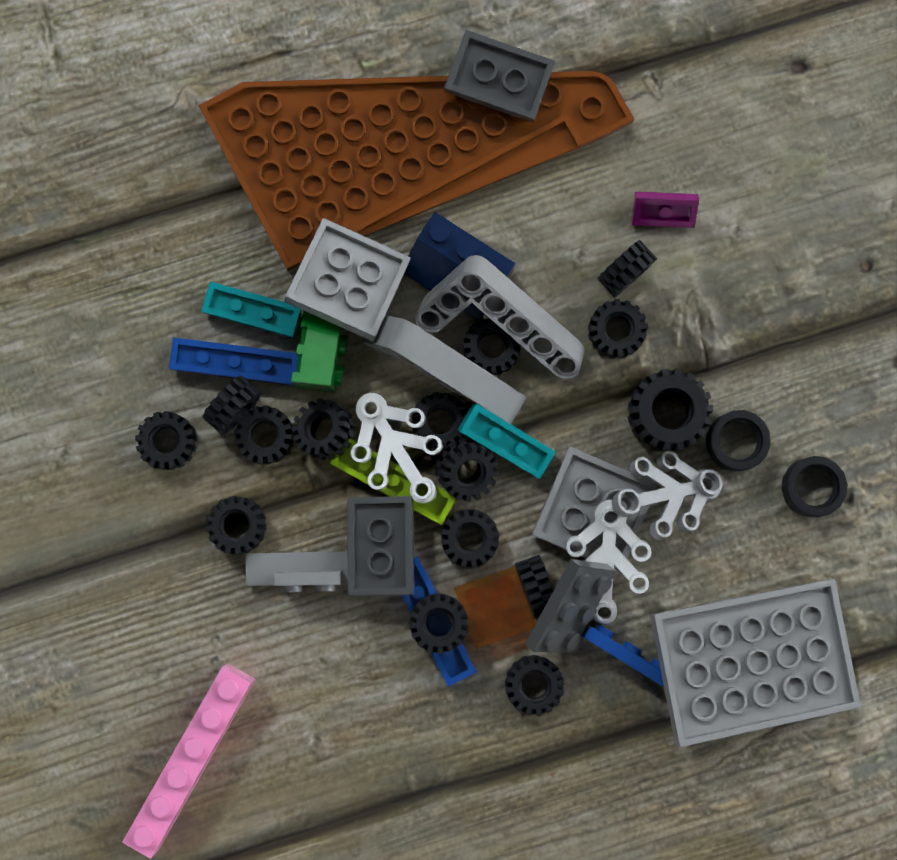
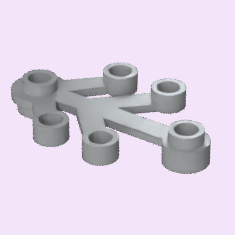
[612,451,723,540]

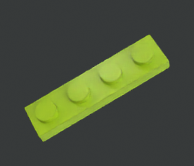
[330,438,456,525]

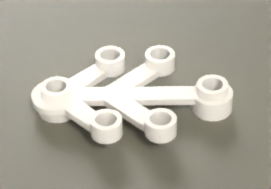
[351,393,443,504]
[566,500,651,624]

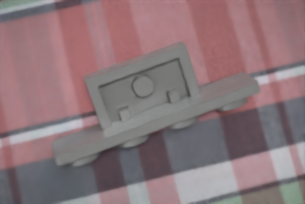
[246,551,348,592]

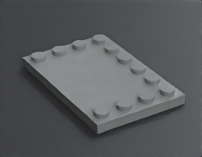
[650,579,861,747]

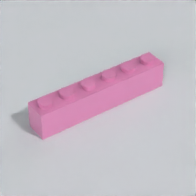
[122,664,256,859]

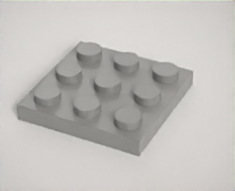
[284,218,411,341]
[531,446,658,573]

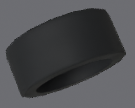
[706,410,771,471]
[781,456,848,517]

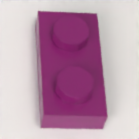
[631,192,699,228]

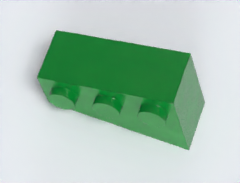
[291,311,348,393]

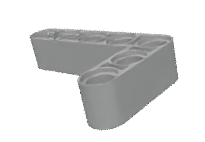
[415,255,585,379]
[363,315,526,424]

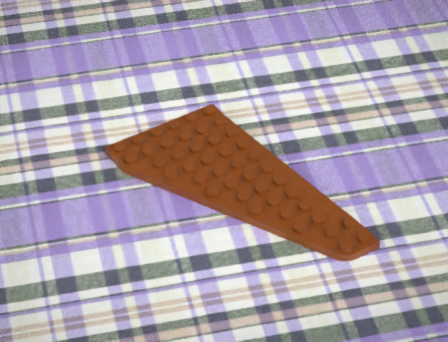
[198,71,634,271]

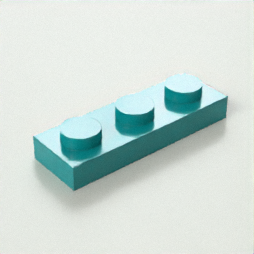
[201,281,302,339]
[458,402,556,479]

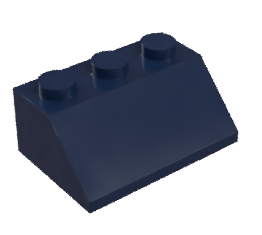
[404,212,515,321]

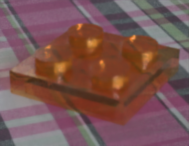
[454,566,535,649]

